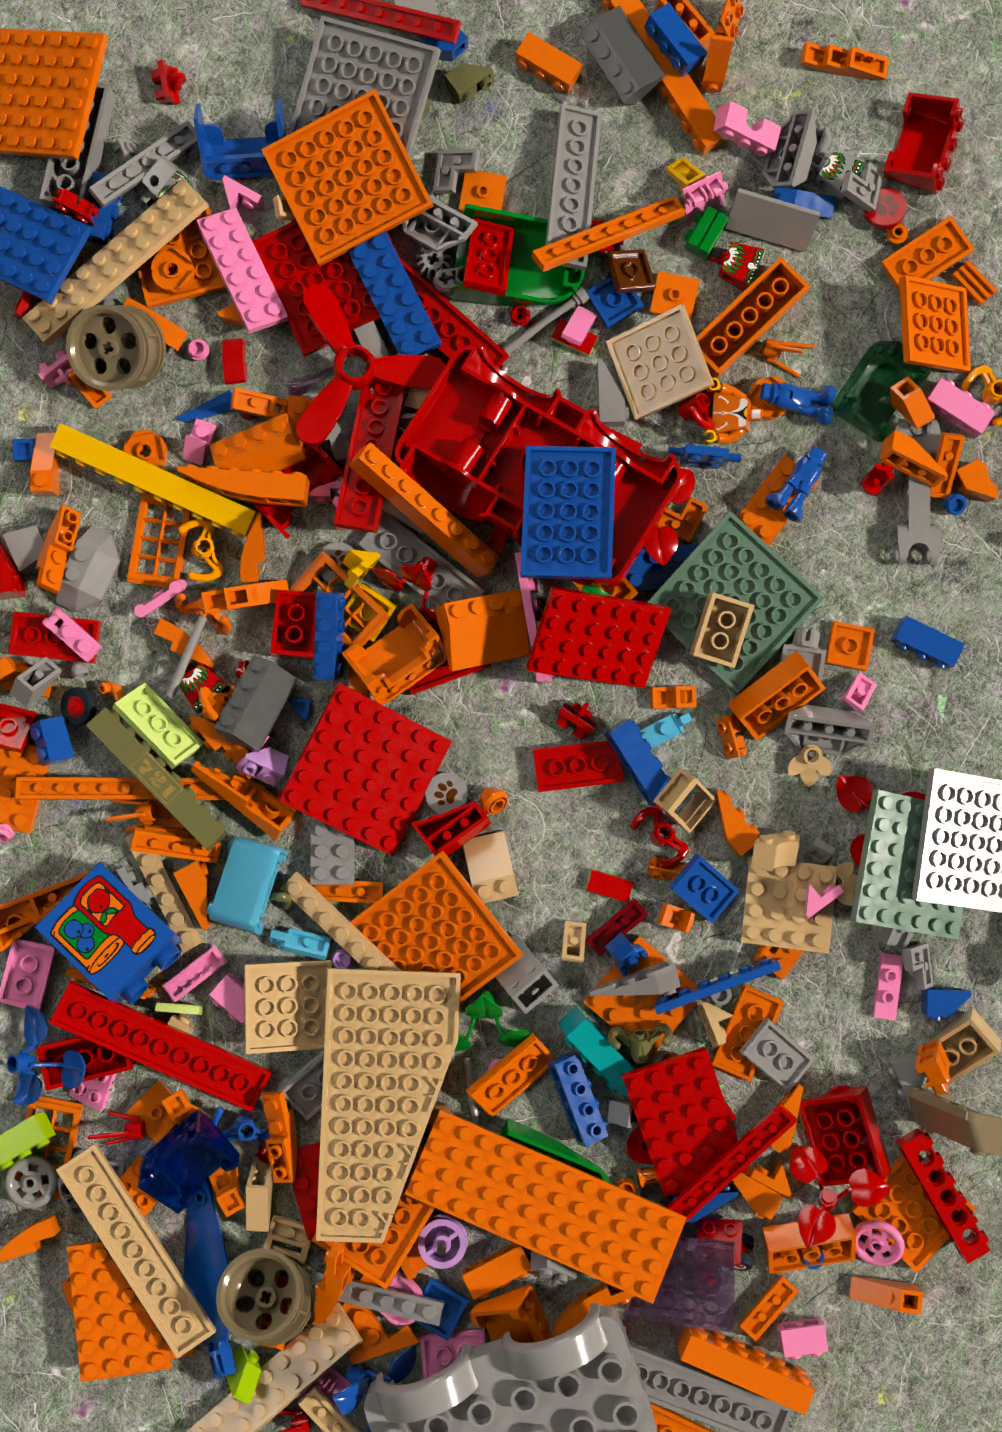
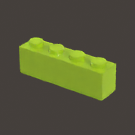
[0,1111,56,1170]

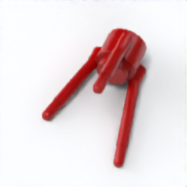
[88,1110,146,1145]
[278,1409,311,1432]

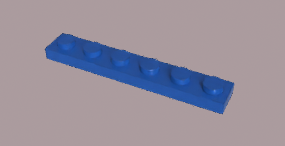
[652,957,781,1015]

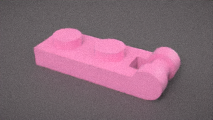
[42,606,103,662]

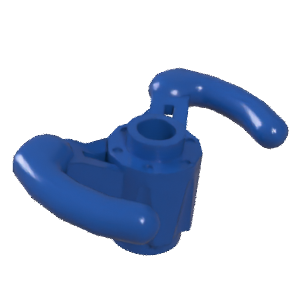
[211,1107,270,1145]

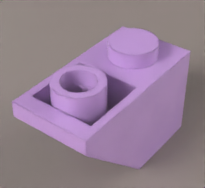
[236,747,289,786]

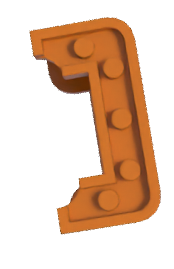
[342,603,447,705]
[470,1286,553,1343]

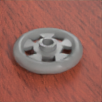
[5,1155,58,1209]

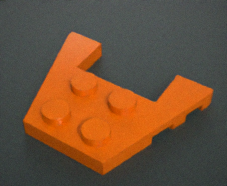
[342,1275,420,1364]

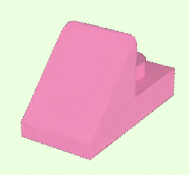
[222,175,264,211]
[183,419,218,467]
[840,672,877,713]
[804,884,844,919]

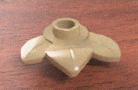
[788,744,831,787]
[836,862,858,906]

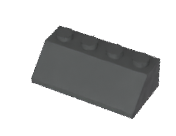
[579,6,666,105]
[213,655,297,753]

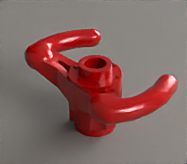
[678,385,717,431]
[630,806,689,869]

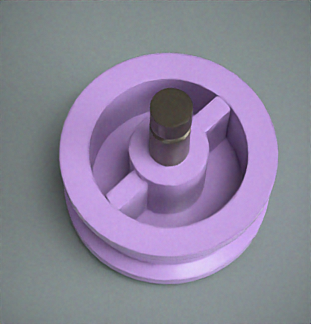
[418,1213,467,1269]

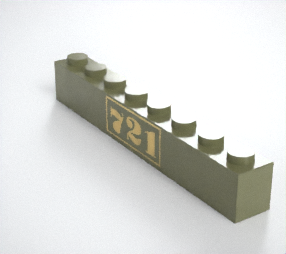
[86,707,228,851]

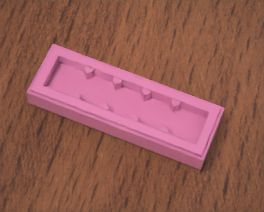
[161,945,227,1003]
[872,952,903,1021]

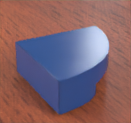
[290,696,313,721]

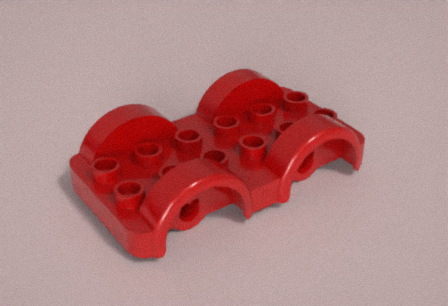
[395,345,682,589]

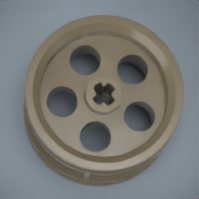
[66,305,166,391]
[216,1248,314,1346]

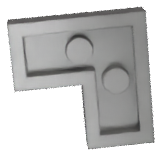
[433,148,480,194]
[841,163,883,213]
[901,943,933,990]

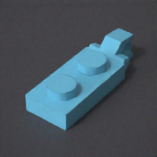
[639,713,692,748]
[269,928,331,960]

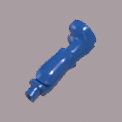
[760,382,836,426]
[765,446,827,522]

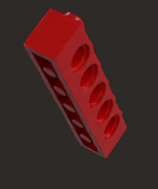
[895,1128,991,1264]

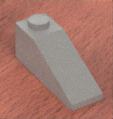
[596,359,629,427]

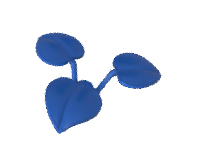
[7,1005,86,1105]
[332,1344,417,1432]

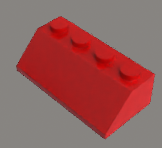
[36,1035,133,1091]

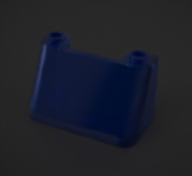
[137,1109,240,1214]

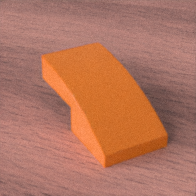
[650,686,697,709]

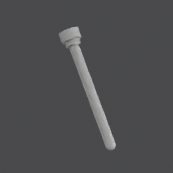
[503,286,590,354]

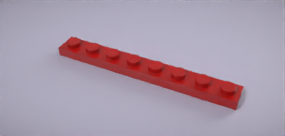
[300,0,462,45]
[666,1103,797,1223]

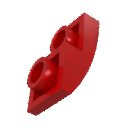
[222,338,247,385]

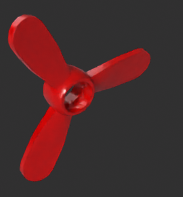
[296,284,446,446]

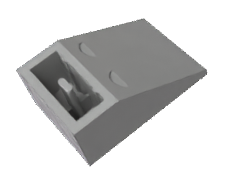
[496,933,559,1014]

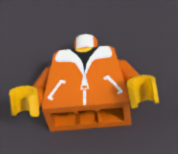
[702,377,763,445]

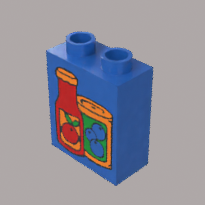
[35,862,182,1004]

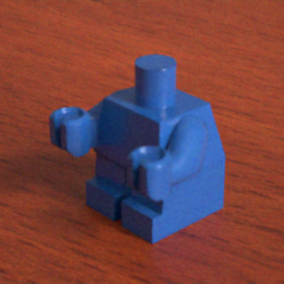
[605,932,648,976]

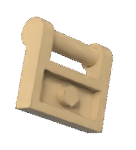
[264,1214,311,1265]

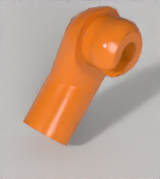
[98,681,125,702]

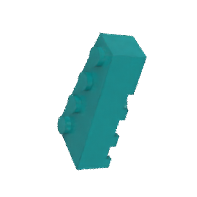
[558,1005,635,1096]

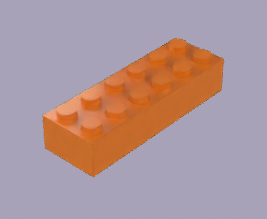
[697,256,811,379]
[676,1320,815,1415]

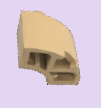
[751,830,800,871]

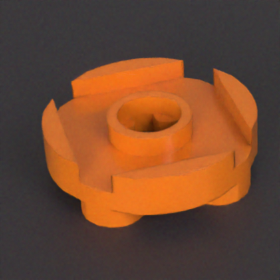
[151,249,196,294]
[748,376,787,421]
[123,430,168,468]

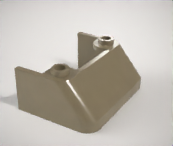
[908,1086,1002,1156]

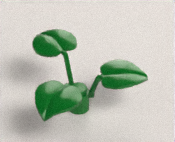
[454,991,537,1052]

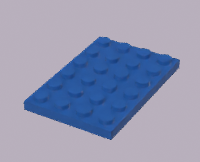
[0,186,92,304]
[520,446,616,580]

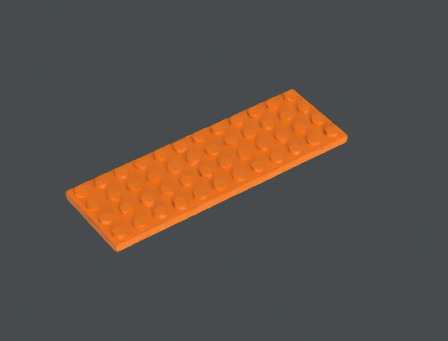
[405,1109,687,1304]

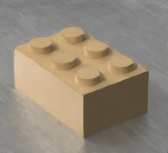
[689,592,755,668]

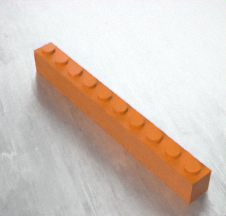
[602,0,725,155]

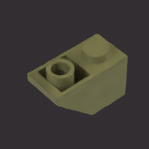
[445,63,494,104]

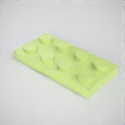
[112,683,204,769]

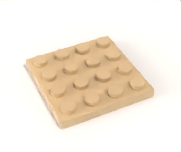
[606,304,714,420]
[740,856,837,954]
[244,959,332,1054]

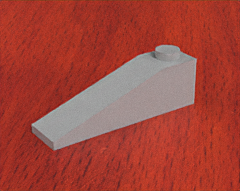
[588,960,681,996]

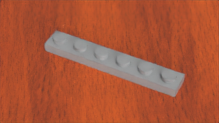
[89,121,198,208]
[314,1271,445,1326]

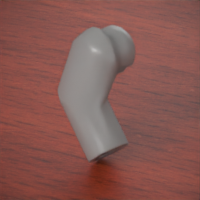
[815,125,832,157]

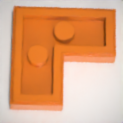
[657,497,709,544]

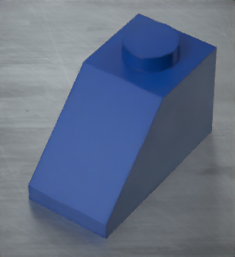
[921,987,972,1020]

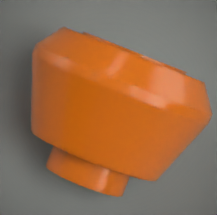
[480,787,508,815]

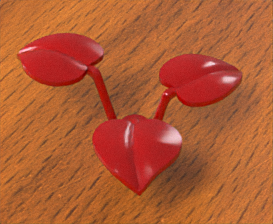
[644,468,695,566]
[371,557,440,630]
[836,775,926,868]
[789,1145,889,1248]

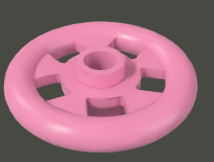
[854,1220,905,1266]

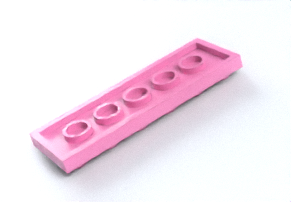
[196,208,288,334]
[514,552,554,684]

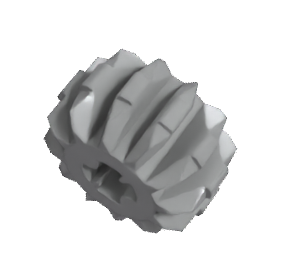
[416,248,451,281]

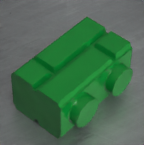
[684,206,729,260]

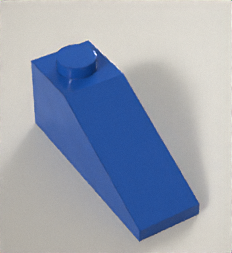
[771,186,836,218]

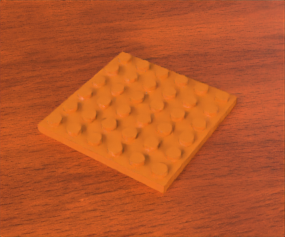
[0,29,108,160]
[261,89,434,266]
[350,850,524,1003]

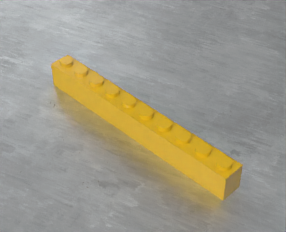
[50,423,260,538]

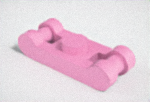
[134,579,187,617]

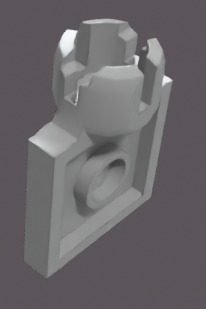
[780,628,827,682]

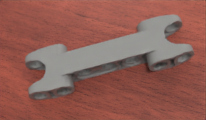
[893,419,941,565]

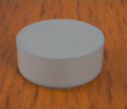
[709,989,731,1006]

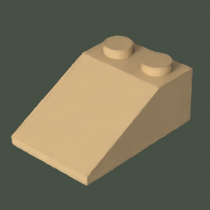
[463,831,519,903]
[928,1008,1002,1085]

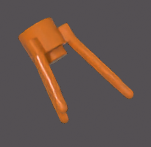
[763,339,815,378]
[105,800,158,833]

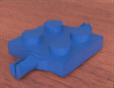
[667,444,741,469]

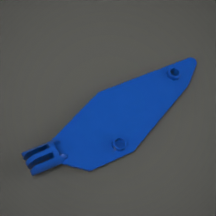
[183,1164,236,1378]

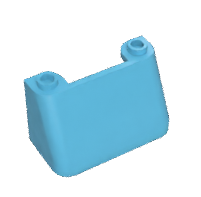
[207,836,288,935]

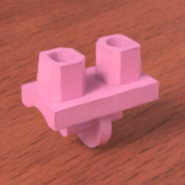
[38,349,73,389]

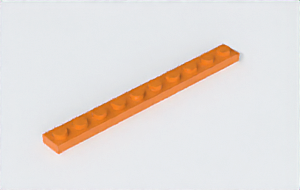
[15,777,227,801]

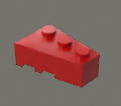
[411,801,491,856]

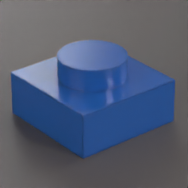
[13,439,35,462]

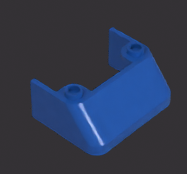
[193,99,286,180]

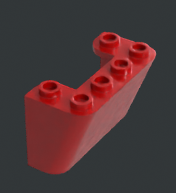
[883,92,964,194]

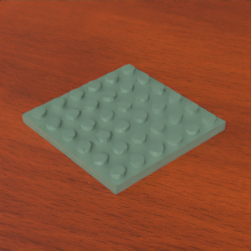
[647,511,824,694]
[850,789,964,940]

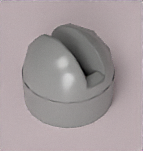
[71,662,90,680]

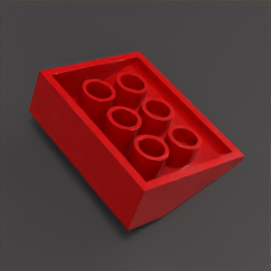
[799,1086,891,1187]

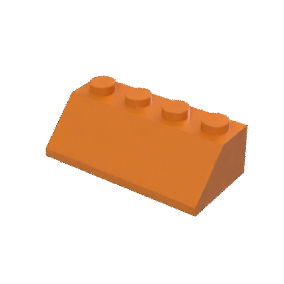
[210,413,307,473]
[727,650,826,741]
[762,1213,856,1275]

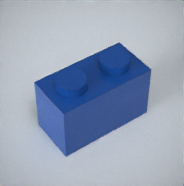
[30,716,74,766]

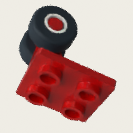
[696,1217,754,1271]

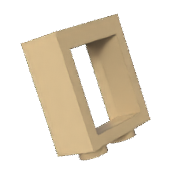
[653,767,717,833]

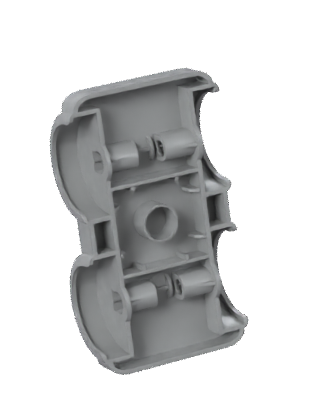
[364,1303,657,1432]

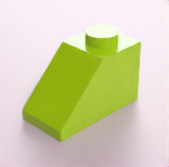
[226,1345,261,1405]

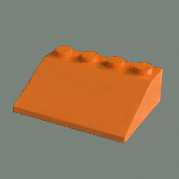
[435,589,529,672]

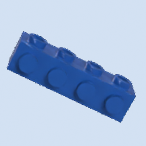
[313,591,346,681]
[603,719,671,806]
[547,1052,608,1147]

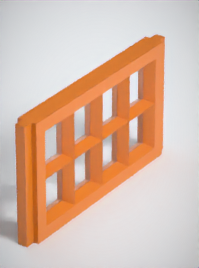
[127,491,192,589]
[290,551,390,647]
[14,1095,83,1200]

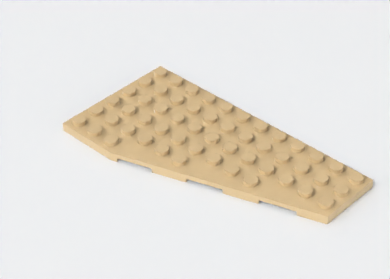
[316,968,461,1243]

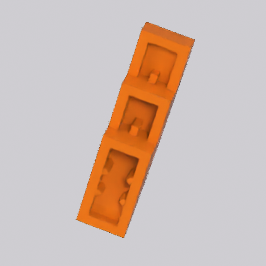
[800,41,889,80]

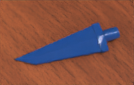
[174,390,234,422]

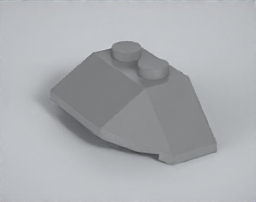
[762,109,817,189]
[402,196,478,253]
[56,526,120,612]
[784,705,875,756]

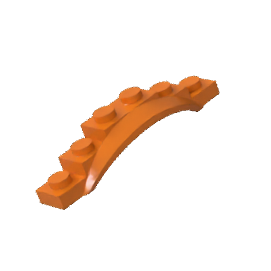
[161,1088,246,1217]

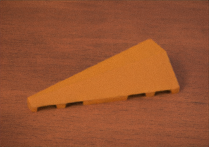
[191,761,298,841]
[0,870,91,952]

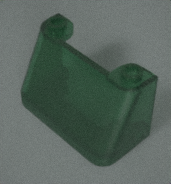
[831,341,931,442]

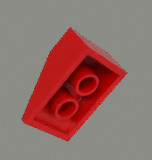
[0,540,28,600]
[270,589,316,660]

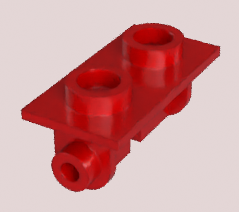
[52,188,100,226]

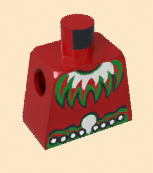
[710,242,765,292]
[179,662,230,713]

